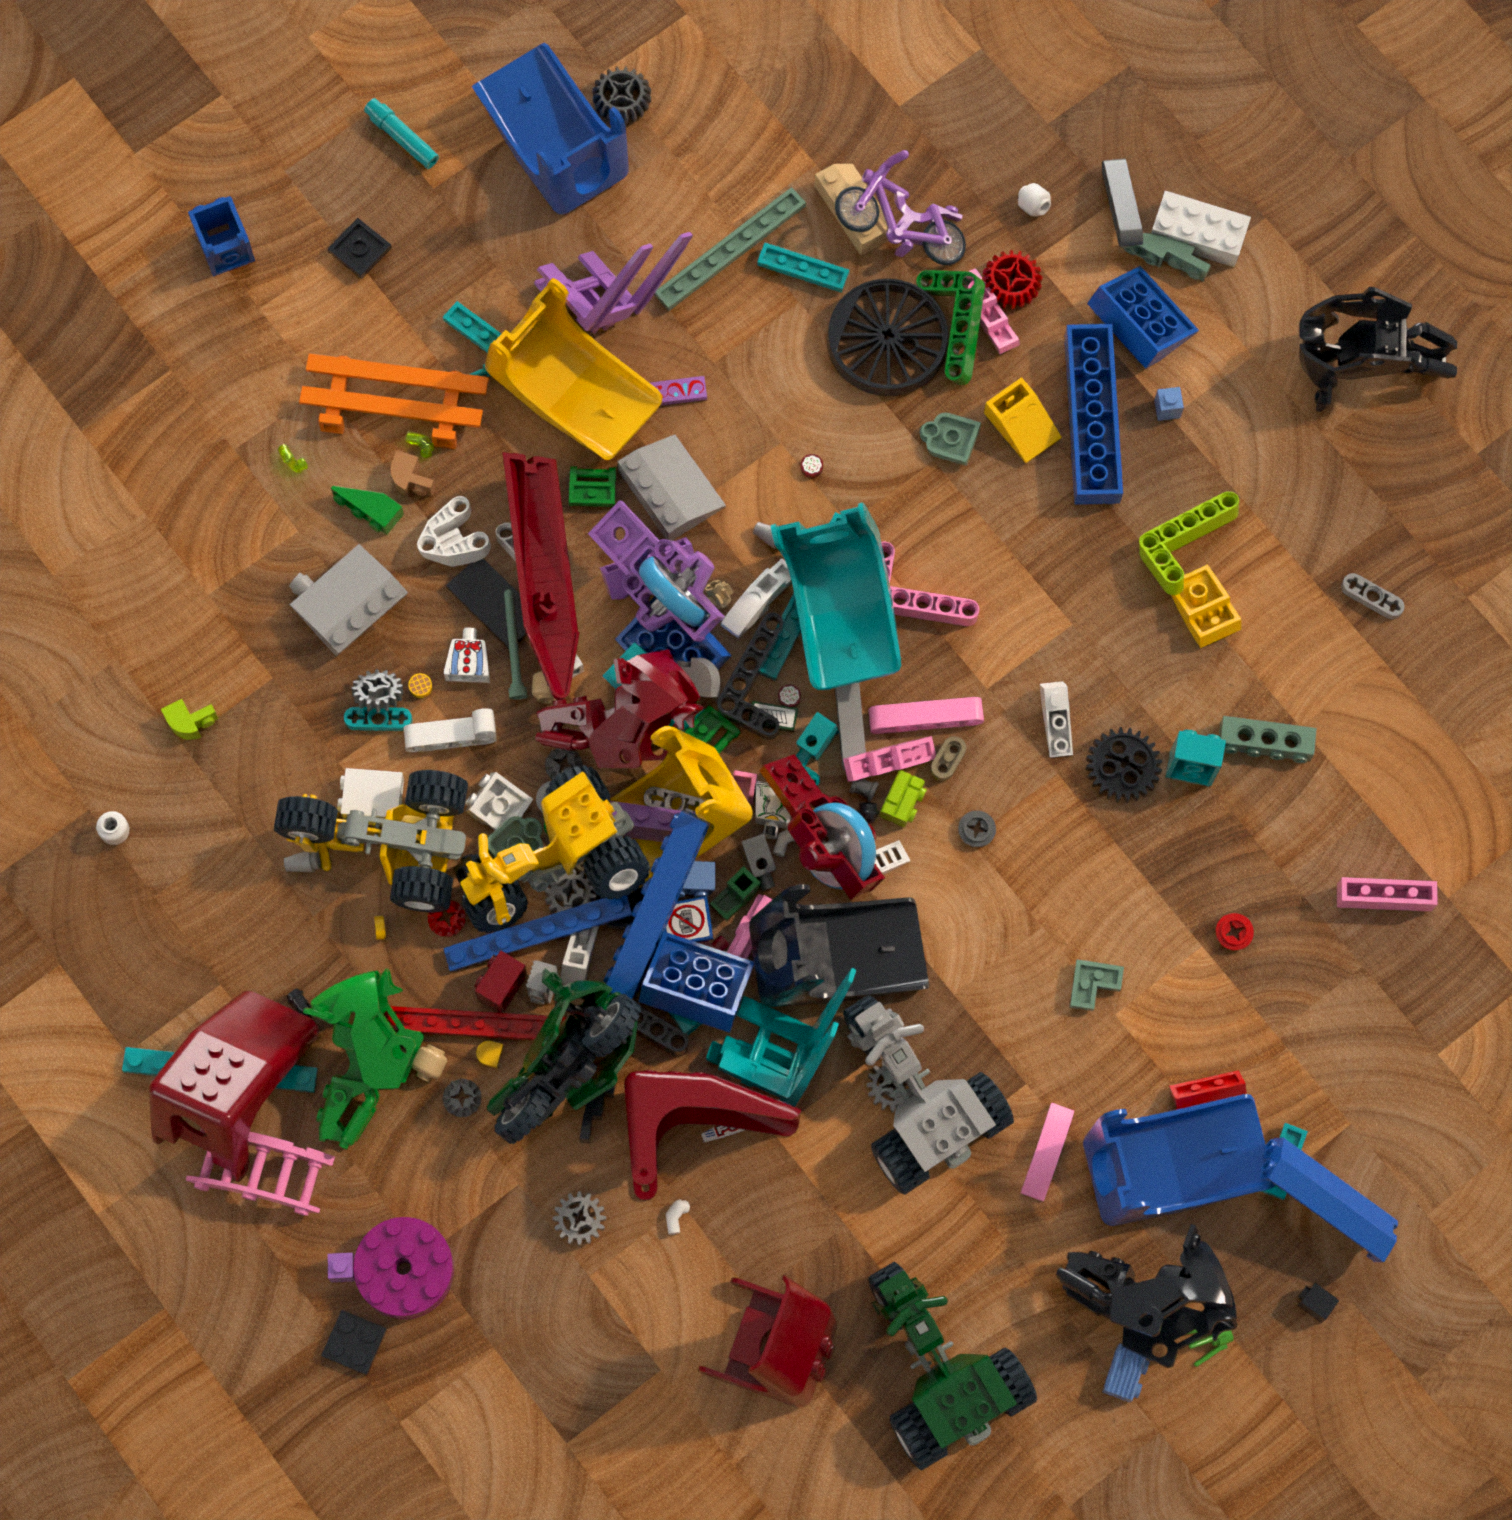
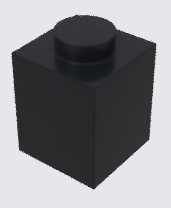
[1297,1283,1339,1323]

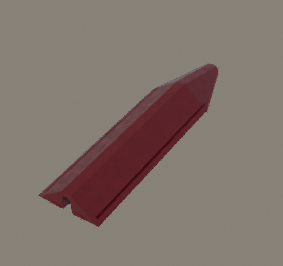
[502,452,580,700]

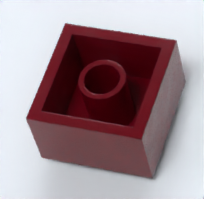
[474,950,528,1013]

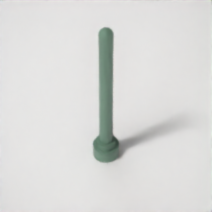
[504,589,528,700]

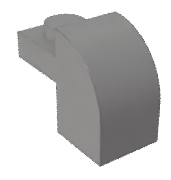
[677,658,720,697]

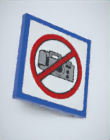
[664,896,714,943]

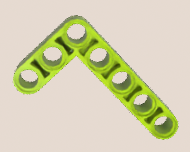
[1139,491,1239,595]

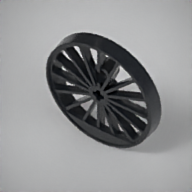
[826,279,948,396]

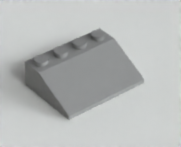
[618,435,726,541]
[290,544,408,657]

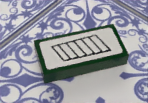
[748,701,798,733]

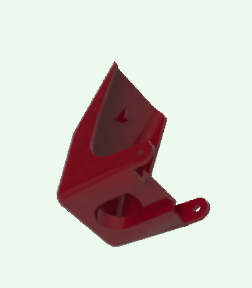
[149,991,319,1182]
[624,1070,801,1201]
[698,1275,837,1408]

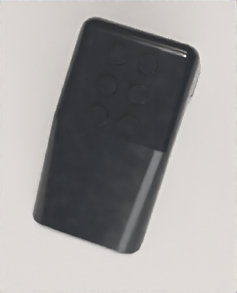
[749,884,930,1007]

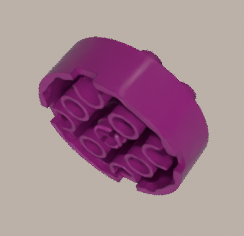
[353,1217,454,1320]

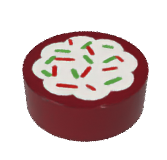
[800,454,823,478]
[778,684,801,708]

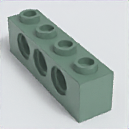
[1219,716,1317,763]

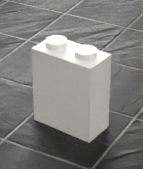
[337,768,404,820]

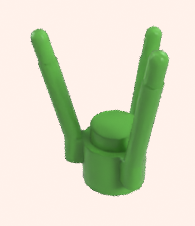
[1188,1329,1234,1367]

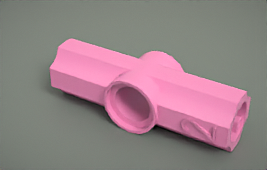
[727,894,772,959]

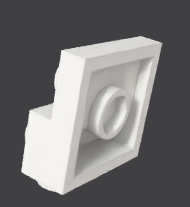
[465,772,533,830]

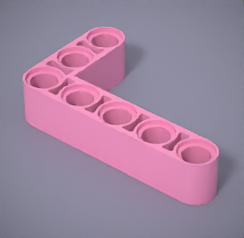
[881,541,979,626]

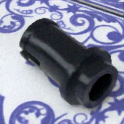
[286,988,311,1017]

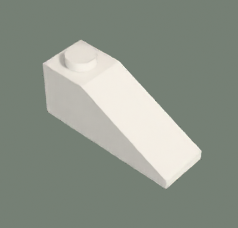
[561,926,599,984]

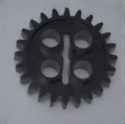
[1085,727,1162,803]

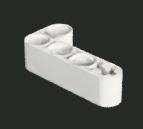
[403,709,497,752]

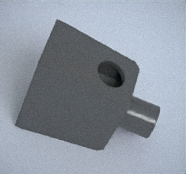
[738,834,776,891]

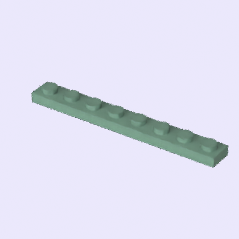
[654,187,806,311]

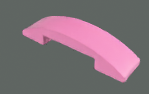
[1020,1103,1074,1202]

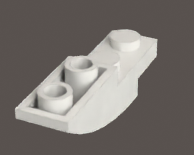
[721,558,792,639]

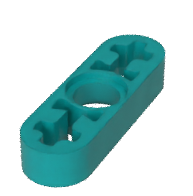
[344,707,413,731]

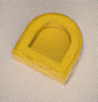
[476,1041,503,1068]

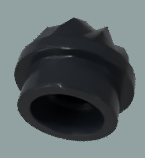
[856,802,879,824]

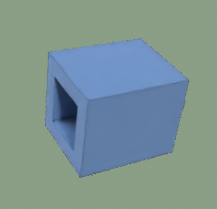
[1154,387,1184,421]

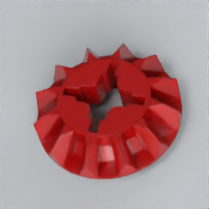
[427,900,466,937]
[1215,913,1254,951]

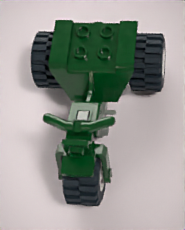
[868,1262,1037,1471]

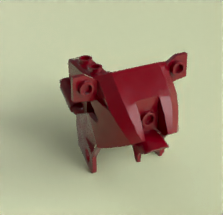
[535,649,704,768]

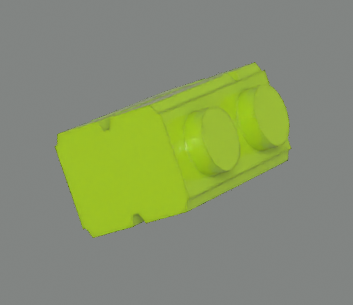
[879,770,927,827]

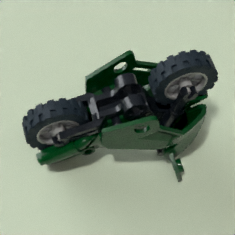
[487,968,641,1144]

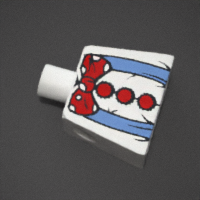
[444,628,490,683]

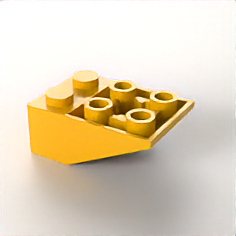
[984,377,1062,464]

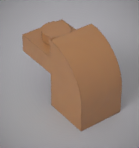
[391,450,435,498]

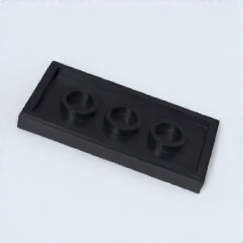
[446,558,527,649]

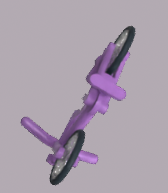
[835,150,966,265]

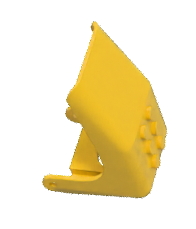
[485,278,662,460]
[583,726,753,893]

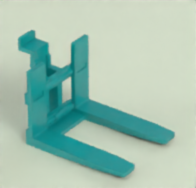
[706,968,856,1107]

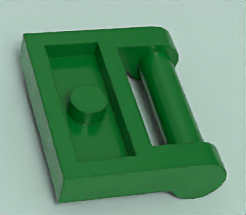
[569,466,616,507]
[685,705,741,754]

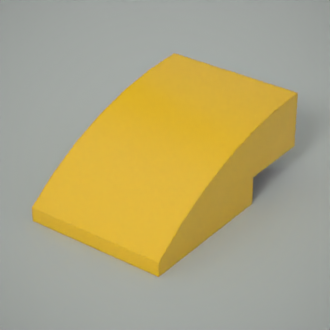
[1171,565,1241,648]

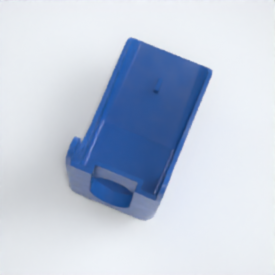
[472,43,629,215]
[1083,1094,1275,1226]

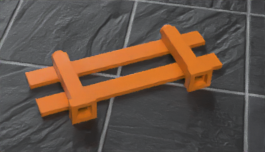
[299,353,489,449]

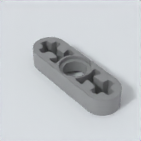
[1341,573,1405,620]
[644,786,705,813]

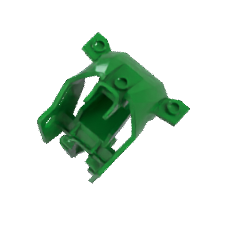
[303,968,424,1150]

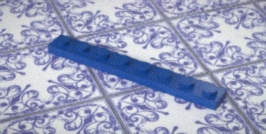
[443,896,632,972]

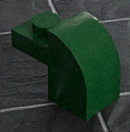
[710,866,760,922]

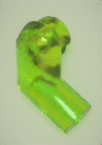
[406,431,434,458]
[278,444,308,473]

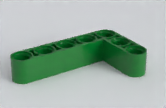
[916,270,985,385]

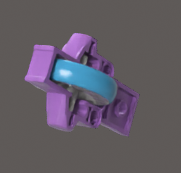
[588,500,725,642]

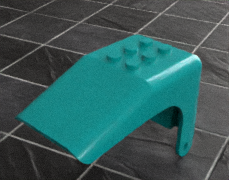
[771,502,902,690]

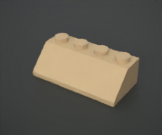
[815,164,888,256]

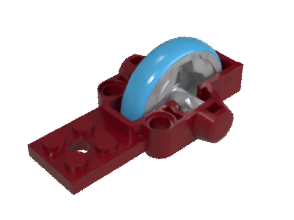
[759,754,885,900]

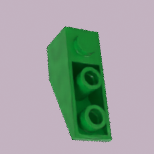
[331,486,404,535]

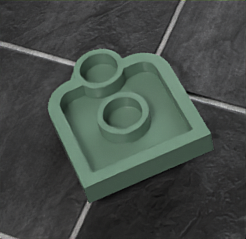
[920,413,981,466]
[488,816,543,858]

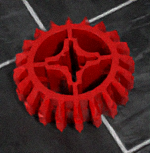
[982,249,1043,310]

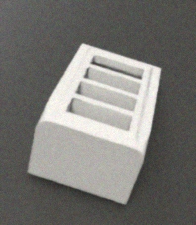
[875,840,910,875]

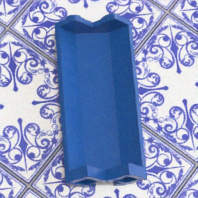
[1259,1137,1398,1262]

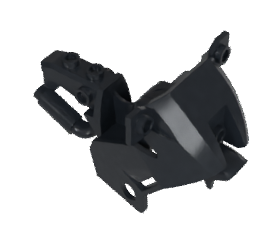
[1299,287,1457,412]
[1056,1224,1238,1368]

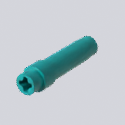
[364,98,439,169]

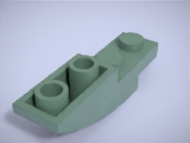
[1122,233,1211,282]

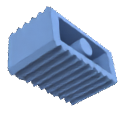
[1102,1343,1150,1402]

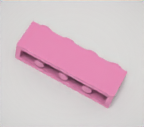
[1337,877,1437,911]

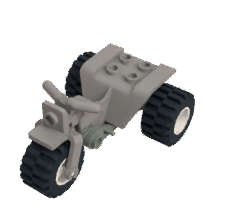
[843,995,1014,1195]

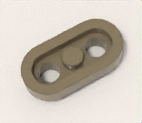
[931,736,966,781]

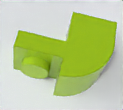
[161,699,219,740]

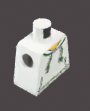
[755,781,792,839]

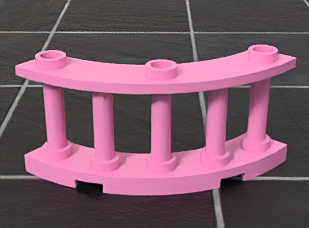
[186,1128,335,1216]

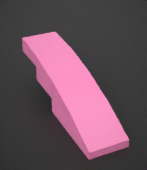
[968,268,1020,354]
[843,736,936,782]

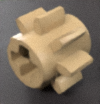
[705,580,734,609]

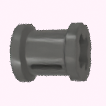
[849,778,879,802]

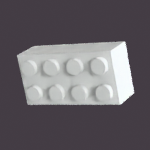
[1151,191,1251,267]

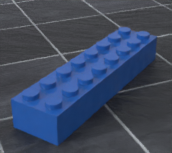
[1064,324,1123,505]
[603,810,711,1000]

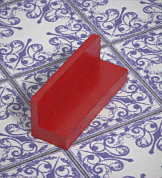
[1169,1070,1247,1110]

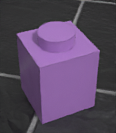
[328,1253,355,1283]

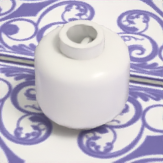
[1018,183,1051,217]
[96,812,130,845]

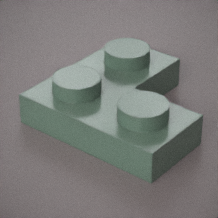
[1070,959,1124,1011]

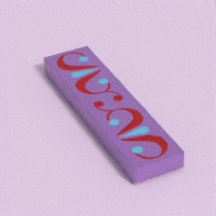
[650,376,707,406]

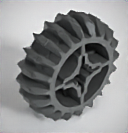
[592,66,651,125]

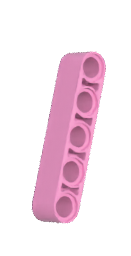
[868,697,984,734]

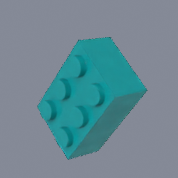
[1165,729,1226,787]

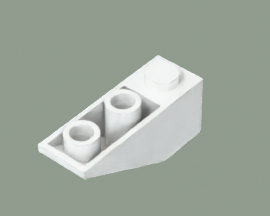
[1040,681,1073,757]

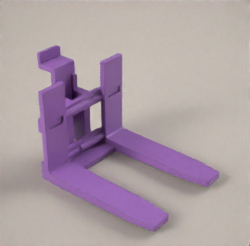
[534,232,693,334]

